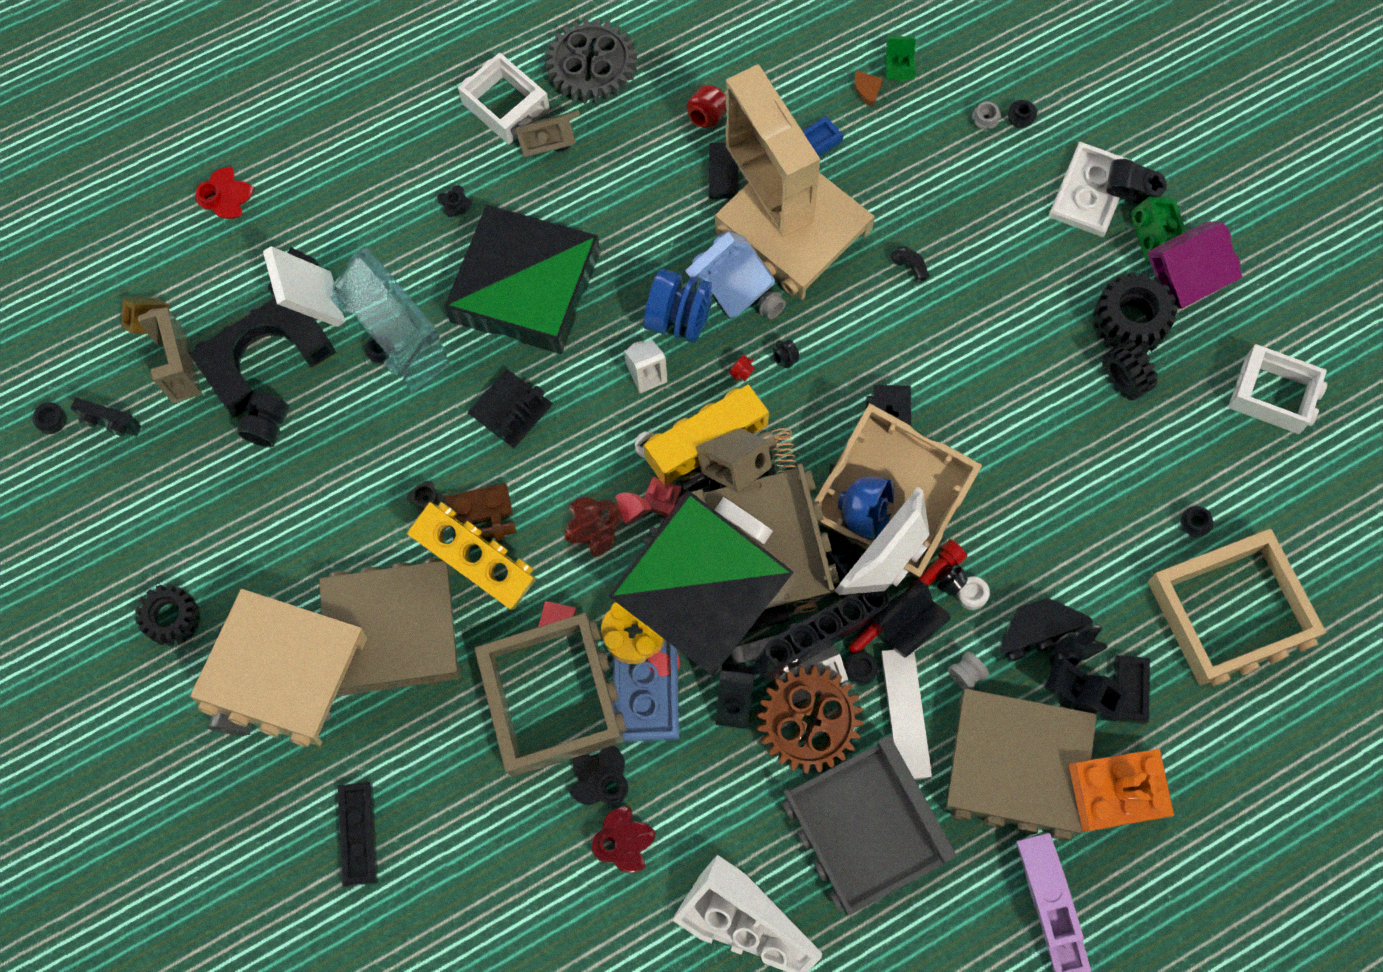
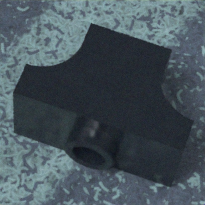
[716,663,755,729]

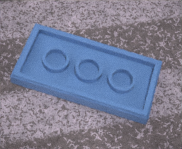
[613,624,680,742]

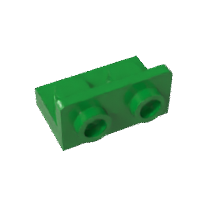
[1130,197,1186,263]

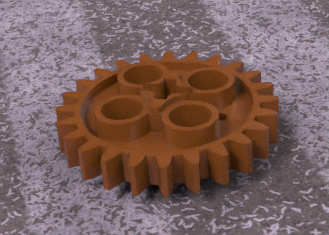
[756,664,864,773]

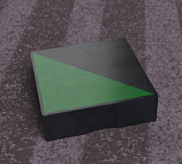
[444,204,600,355]
[608,490,794,676]

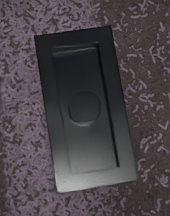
[71,397,141,437]

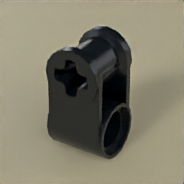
[1106,159,1167,205]

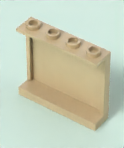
[715,173,875,300]
[190,589,368,747]

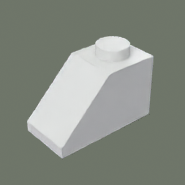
[624,340,667,393]

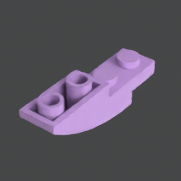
[1016,832,1091,972]

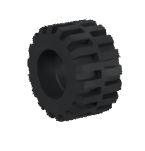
[1092,272,1177,355]

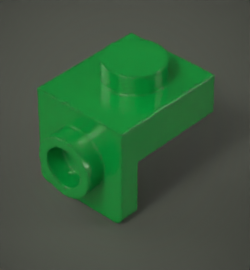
[885,36,916,81]

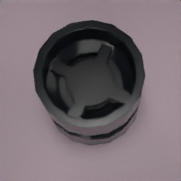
[236,392,290,448]

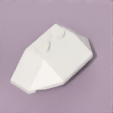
[835,487,930,595]

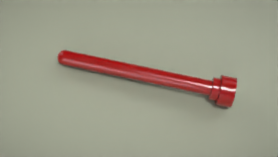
[848,539,967,654]

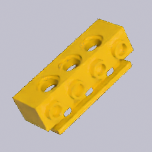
[406,502,537,610]

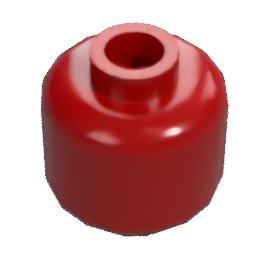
[687,85,727,128]

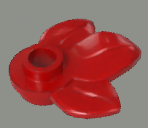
[195,167,254,219]

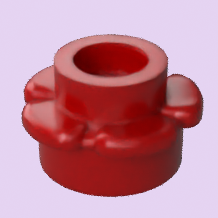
[729,354,756,382]

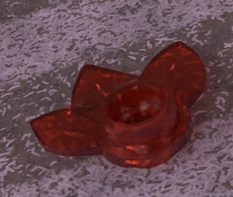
[565,497,621,558]

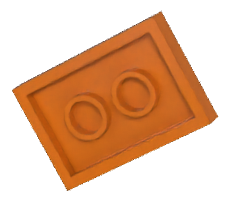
[1069,749,1174,832]

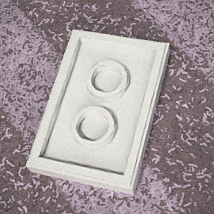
[1048,142,1127,238]
[263,246,345,327]

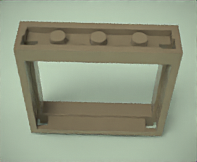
[475,612,627,777]

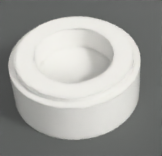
[956,576,990,610]

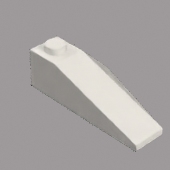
[673,855,822,972]

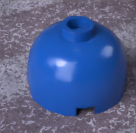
[838,476,894,541]

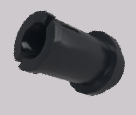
[679,468,710,492]

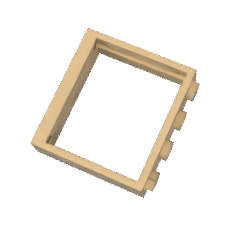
[1148,529,1326,686]

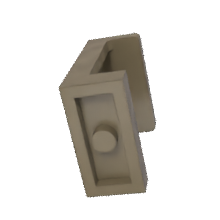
[138,307,202,404]

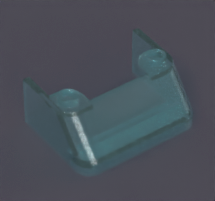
[330,246,450,394]

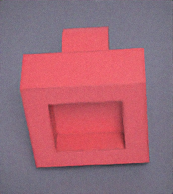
[644,477,682,517]

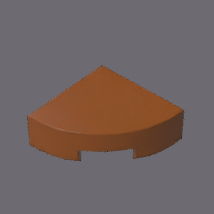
[854,71,883,107]

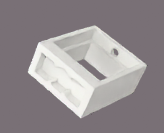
[458,52,550,144]
[1228,344,1328,434]

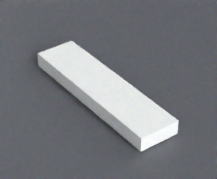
[881,650,932,780]

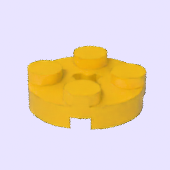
[601,602,665,664]

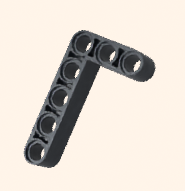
[755,533,890,679]

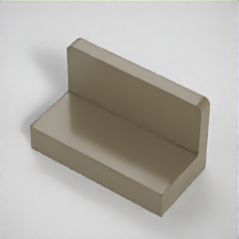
[515,110,580,157]

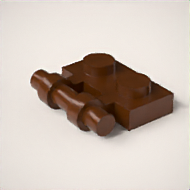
[445,483,517,541]

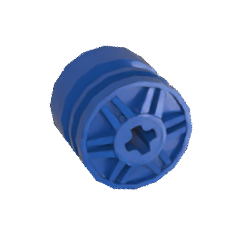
[644,268,712,343]

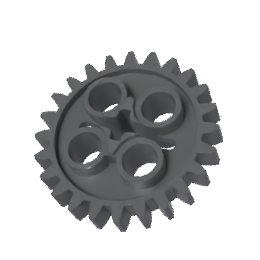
[545,18,637,104]

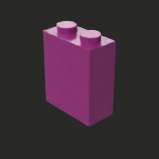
[1147,221,1243,309]

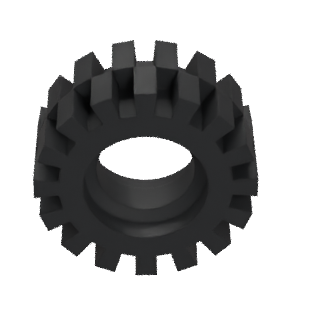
[1102,341,1158,401]
[135,584,200,646]

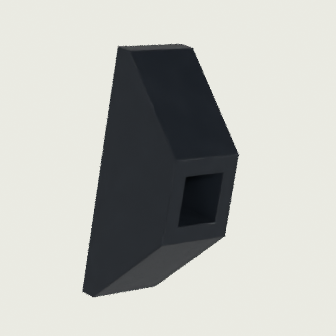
[995,598,1093,662]

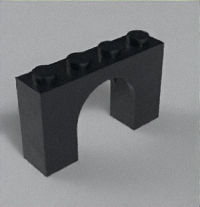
[189,296,336,418]

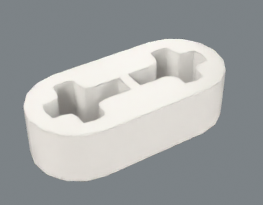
[715,497,773,545]

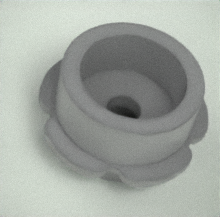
[972,101,1001,129]
[758,292,786,319]

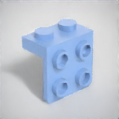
[685,231,775,318]

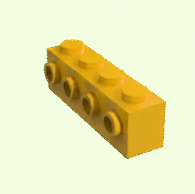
[644,384,769,486]

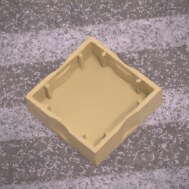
[726,64,820,237]
[814,403,982,578]

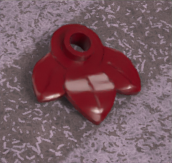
[591,806,656,873]

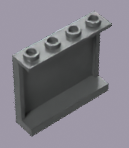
[781,735,957,916]

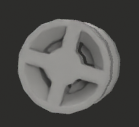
[948,651,989,690]

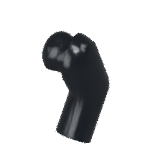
[891,246,930,283]

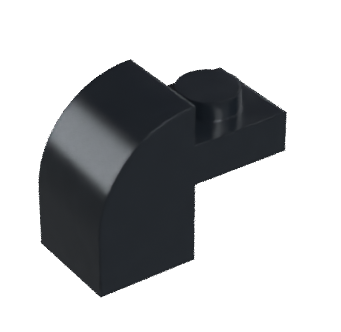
[1044,659,1128,722]

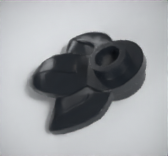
[1048,624,1108,666]
[570,746,629,805]

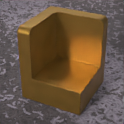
[121,298,169,334]

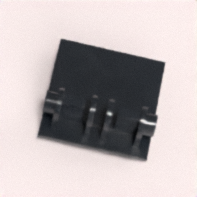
[467,369,553,449]

